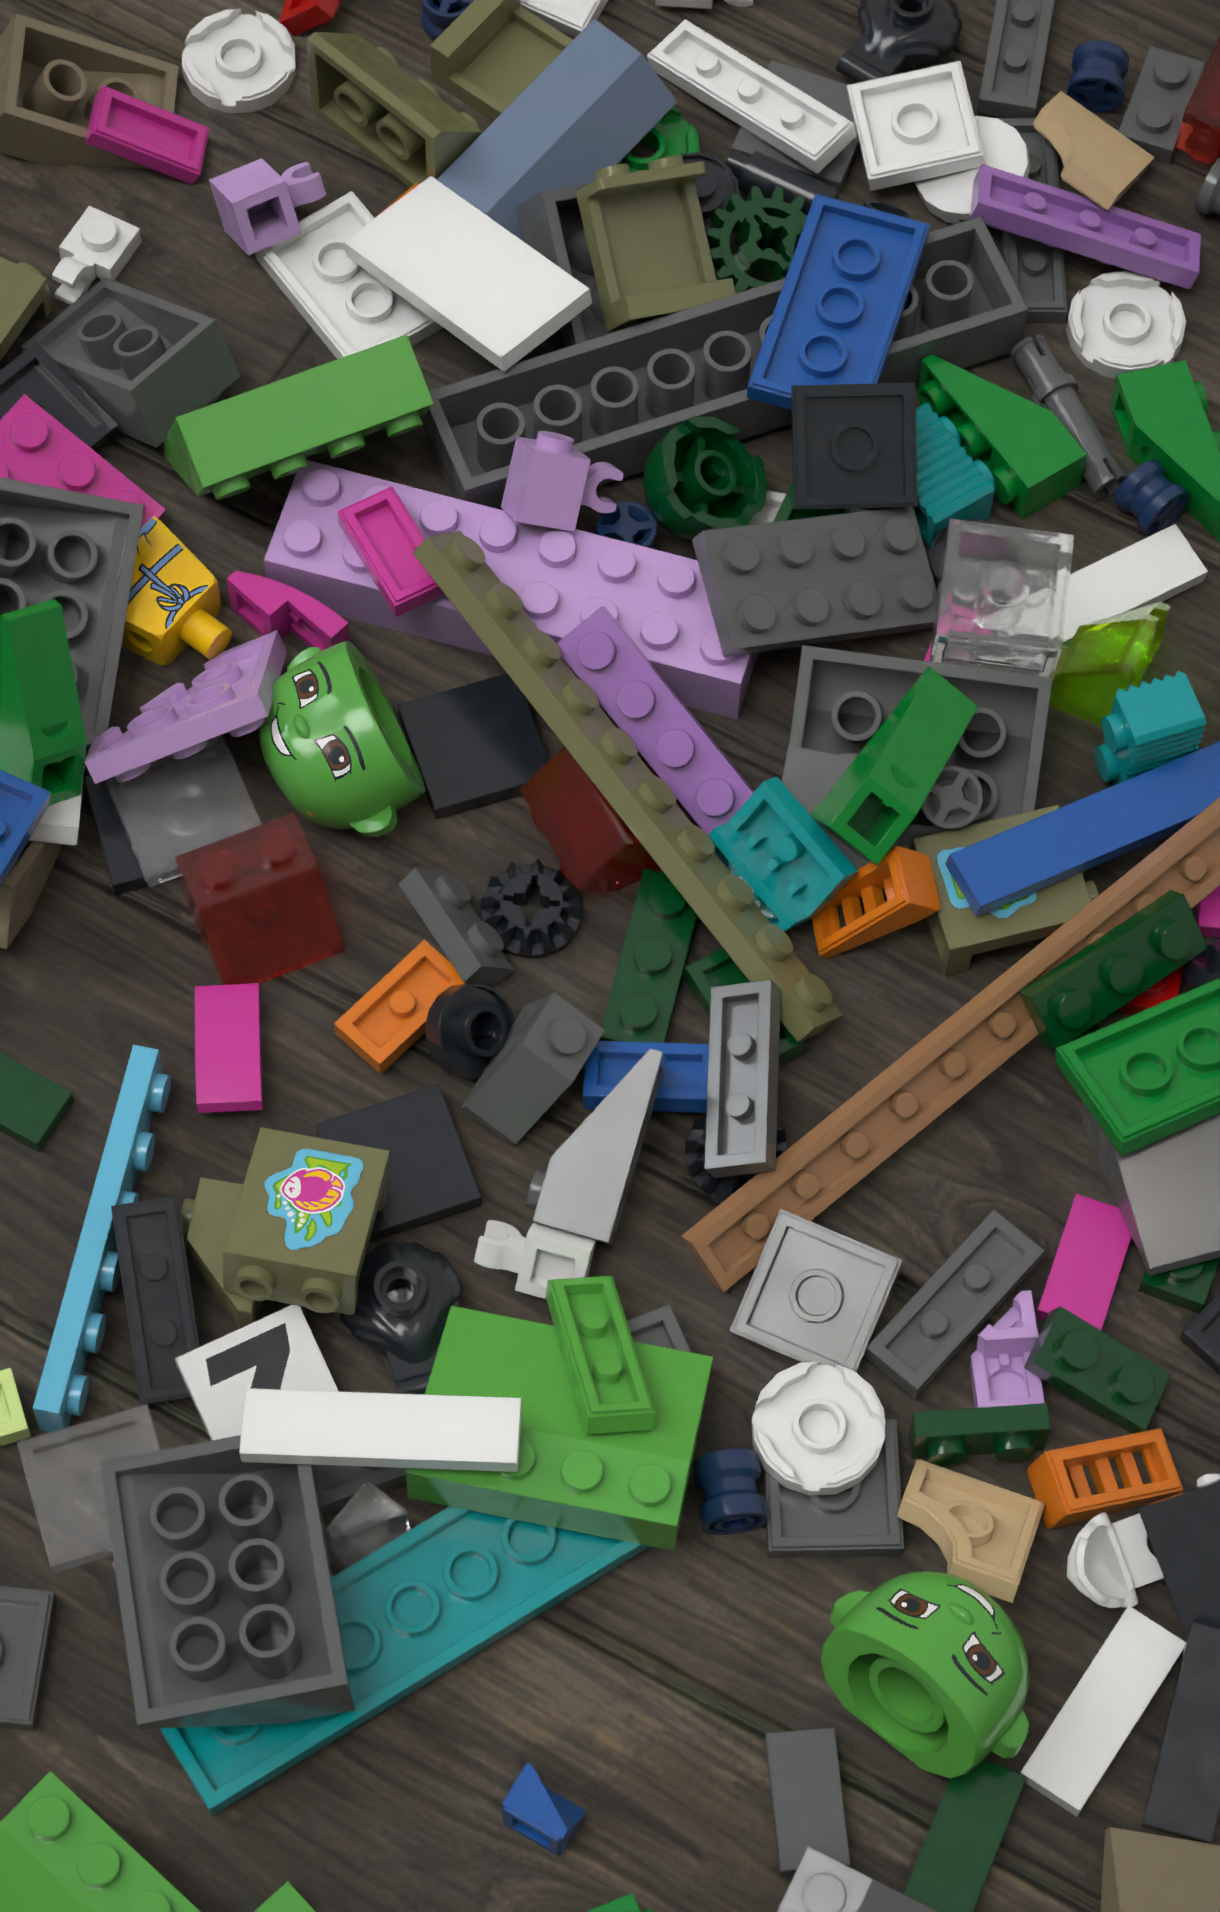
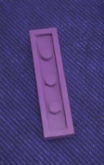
[970,164,1201,289]
[556,606,755,836]

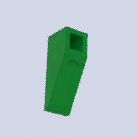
[917,354,1087,520]
[1110,360,1220,542]
[0,599,87,806]
[811,667,978,865]

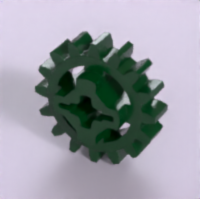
[706,186,808,294]

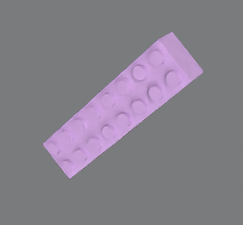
[264,460,759,720]

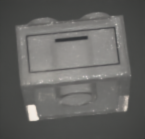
[929,519,1074,678]

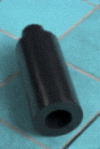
[725,150,841,215]

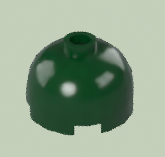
[642,416,768,541]

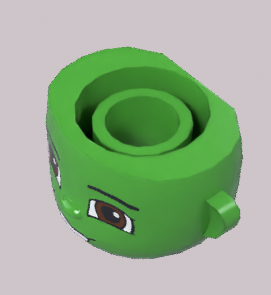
[257,641,425,837]
[821,1571,1030,1778]

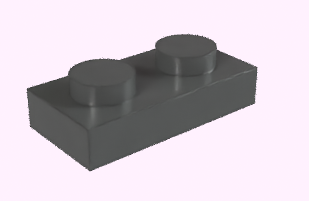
[1118,46,1205,164]
[398,868,515,986]

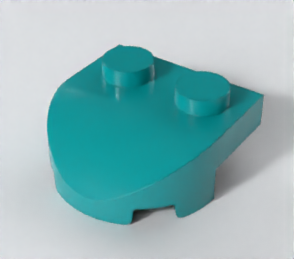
[709,776,858,931]

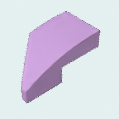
[970,1290,1045,1408]

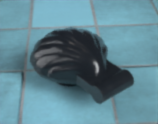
[836,0,962,83]
[340,1242,463,1395]

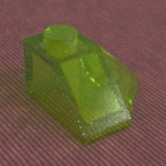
[1044,602,1172,727]

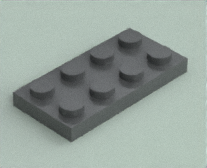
[692,507,945,657]

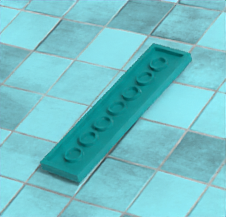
[158,1506,650,1816]

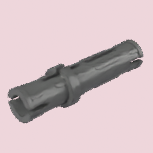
[1010,334,1127,500]

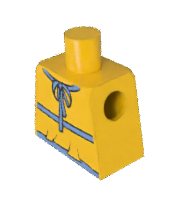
[121,516,232,666]

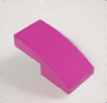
[226,571,350,650]
[195,983,262,1113]

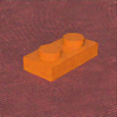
[334,939,465,1075]

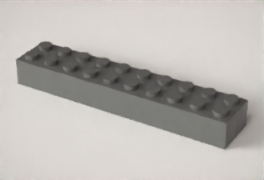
[424,216,1028,511]

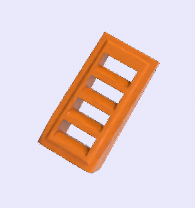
[811,846,941,958]
[1027,1428,1183,1529]

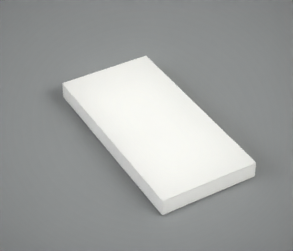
[343,176,592,372]

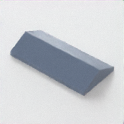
[437,18,677,242]

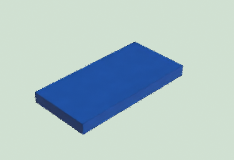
[747,194,930,410]

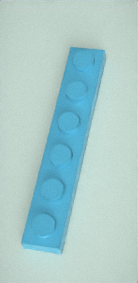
[33,1045,171,1435]

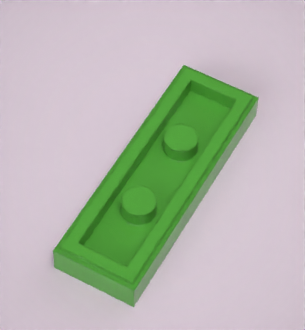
[546,1276,656,1435]

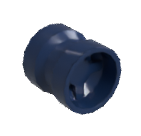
[692,1448,769,1535]

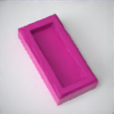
[85,85,210,185]
[337,486,444,617]
[1035,1194,1131,1330]

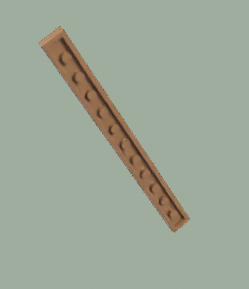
[681,797,1220,1292]

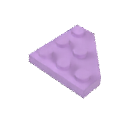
[84,630,287,784]

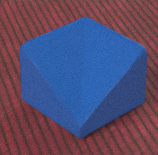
[502,1762,585,1856]

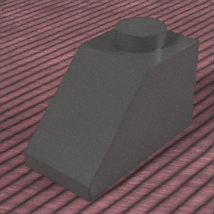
[461,992,605,1146]

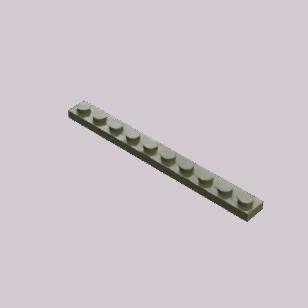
[413,531,843,1043]

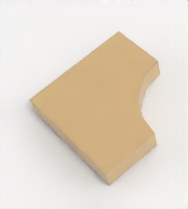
[1032,91,1155,210]
[897,1459,1045,1603]

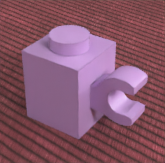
[209,158,326,256]
[501,431,624,532]

